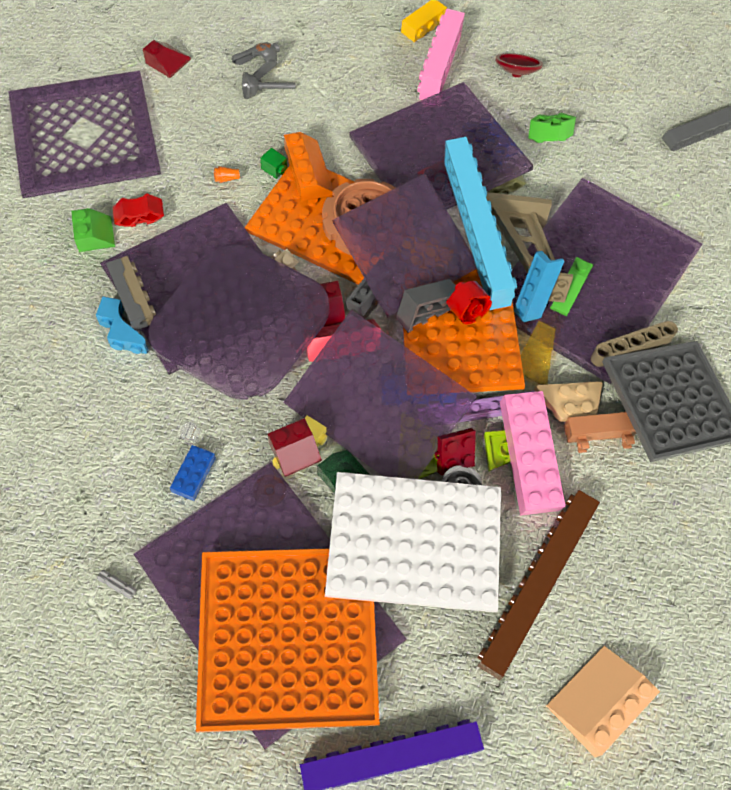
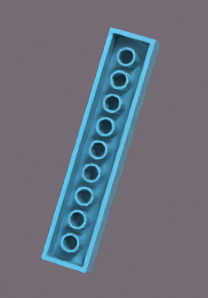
[444,137,517,310]

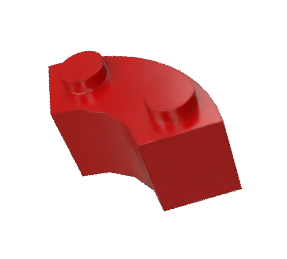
[113,193,164,227]

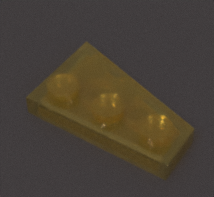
[521,321,556,385]

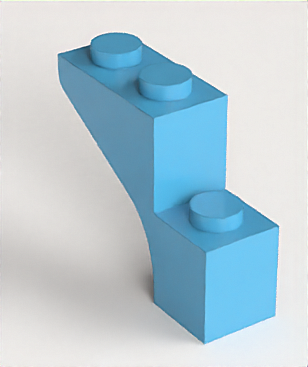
[96,297,148,354]

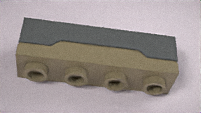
[106,256,156,331]

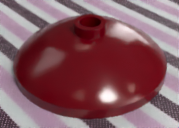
[495,53,543,78]

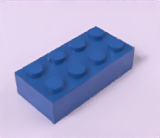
[170,445,216,501]

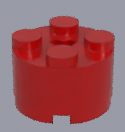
[446,281,492,325]

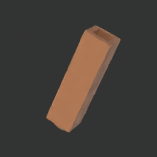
[564,412,636,453]

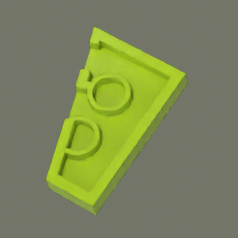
[484,431,510,472]

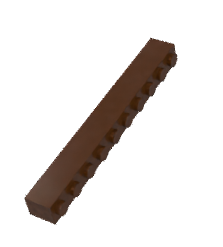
[477,490,600,681]

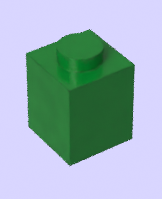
[260,148,287,179]

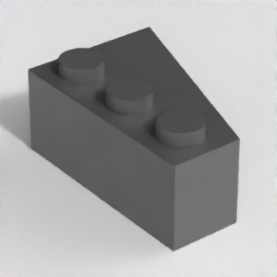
[396,279,456,333]

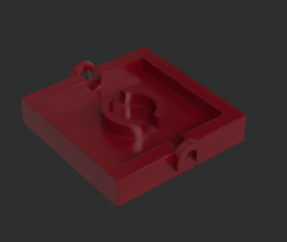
[435,428,476,475]

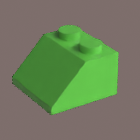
[71,208,115,252]

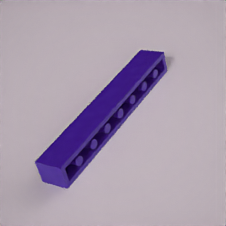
[299,719,484,790]

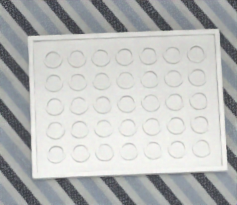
[325,472,501,613]

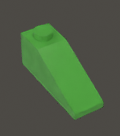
[550,257,593,316]

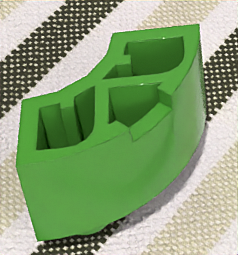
[528,113,576,143]

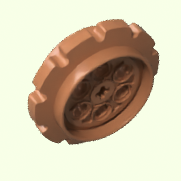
[322,179,413,258]

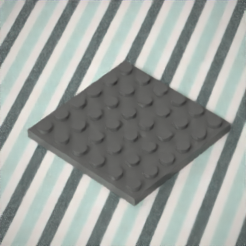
[602,341,731,462]

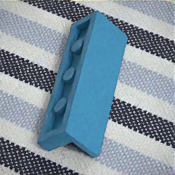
[514,251,564,322]

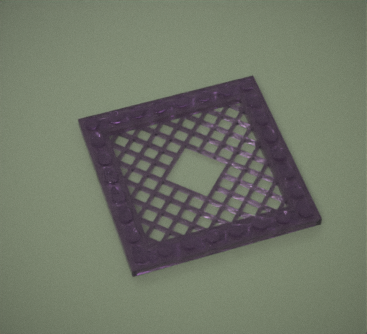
[8,71,162,198]

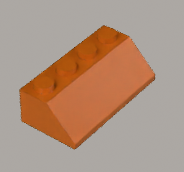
[284,132,334,201]

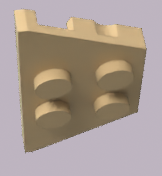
[534,381,602,422]

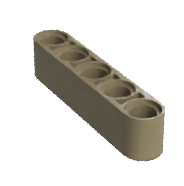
[591,321,678,367]

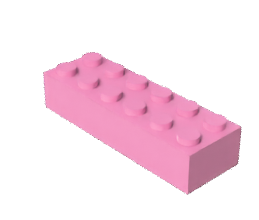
[417,9,465,104]
[500,391,565,516]

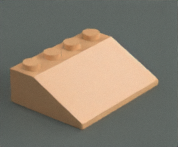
[546,646,660,757]

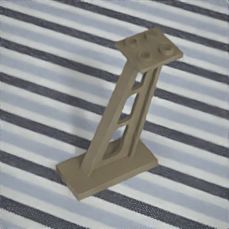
[486,192,573,303]

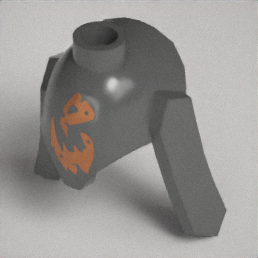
[231,42,280,81]

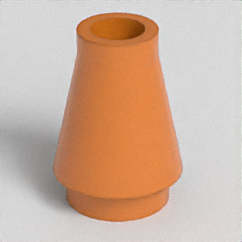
[214,166,239,183]

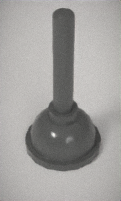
[242,72,296,99]

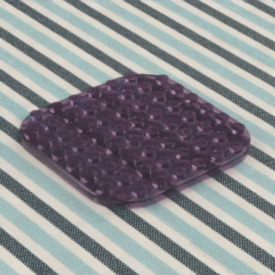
[149,245,330,400]

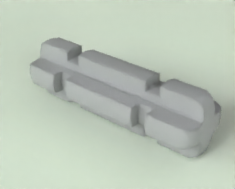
[97,570,137,599]

